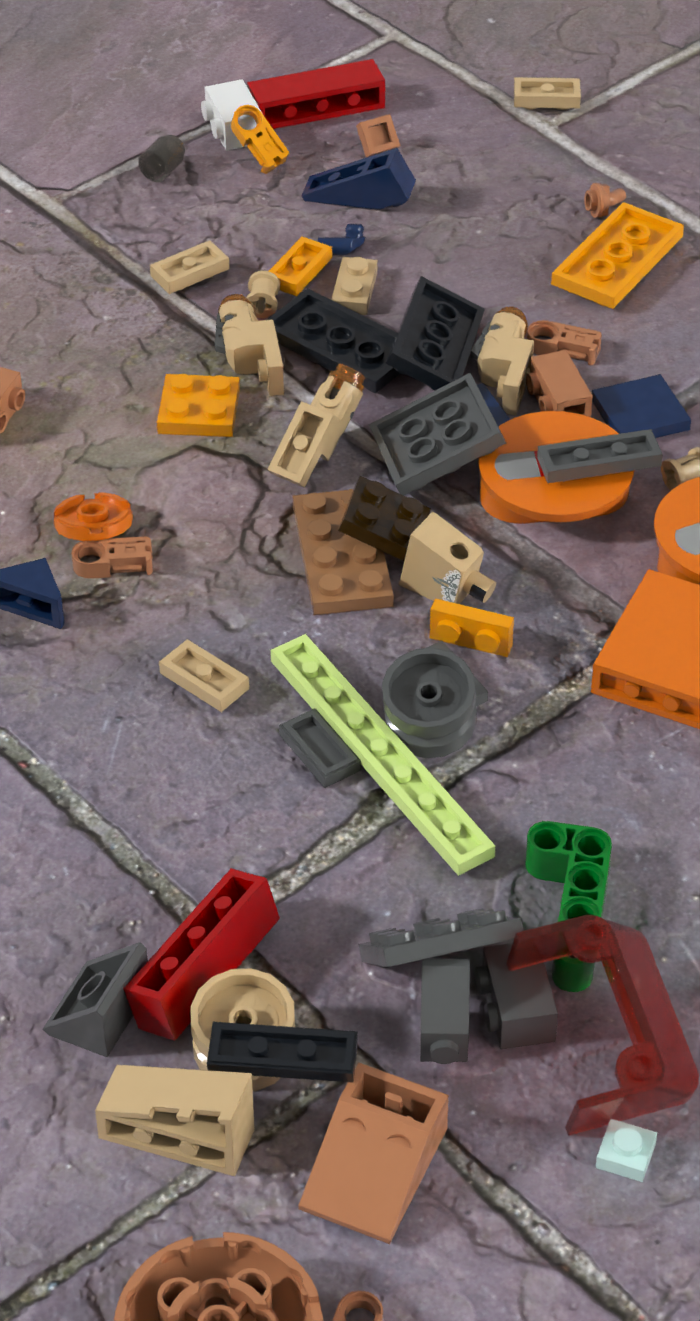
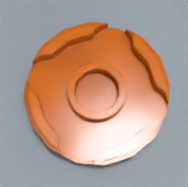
[54,492,133,541]

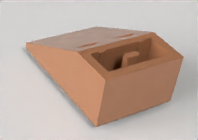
[298,1063,449,1244]

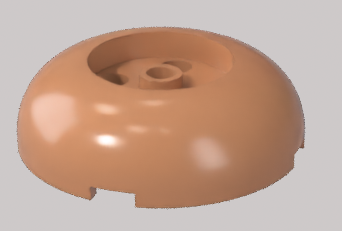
[114,1232,323,1321]

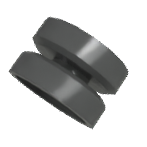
[382,648,477,758]

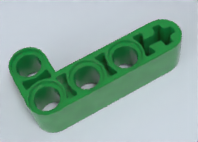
[525,821,612,992]

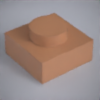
[356,114,400,158]

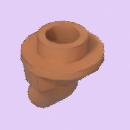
[584,183,626,218]

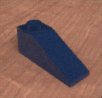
[301,148,416,210]

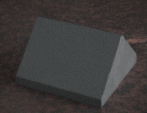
[43,942,148,1057]

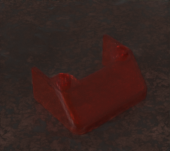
[506,915,699,1136]

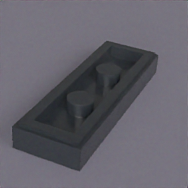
[207,1022,358,1083]

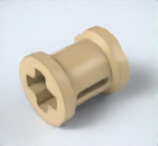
[245,271,280,318]
[661,447,700,490]

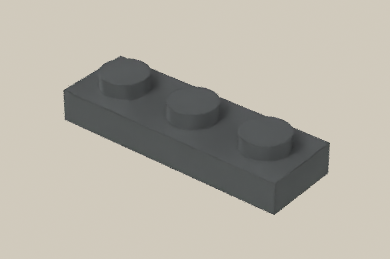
[537,429,663,484]

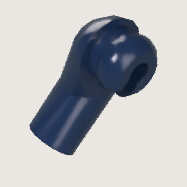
[318,224,366,255]

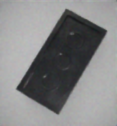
[385,276,485,391]
[266,288,400,394]

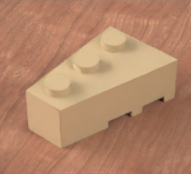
[95,1065,255,1177]

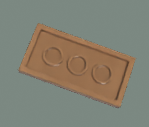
[292,489,394,615]

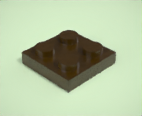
[338,476,431,561]

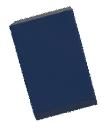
[0,558,65,629]

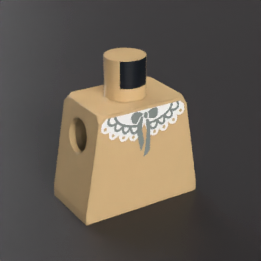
[399,511,496,604]

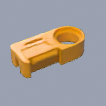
[231,105,289,173]

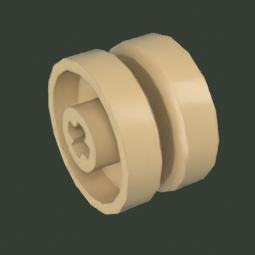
[191,968,295,1092]

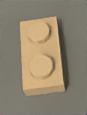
[514,77,581,110]
[150,240,229,294]
[331,257,378,315]
[159,639,249,712]

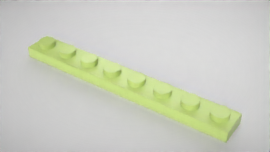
[270,634,495,876]

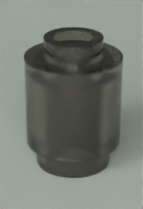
[138,135,185,182]

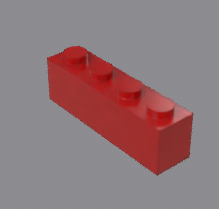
[247,59,385,129]
[123,868,280,1041]

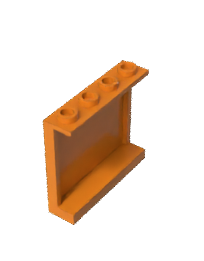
[591,569,700,729]

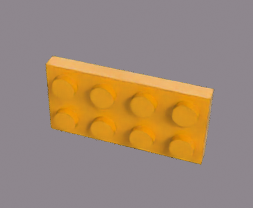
[551,202,684,309]

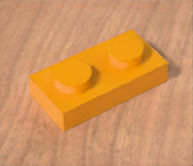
[269,237,332,296]
[430,598,514,657]

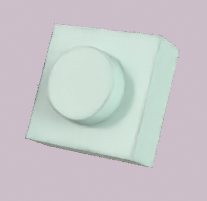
[596,1119,657,1182]

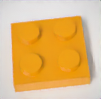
[157,374,240,437]

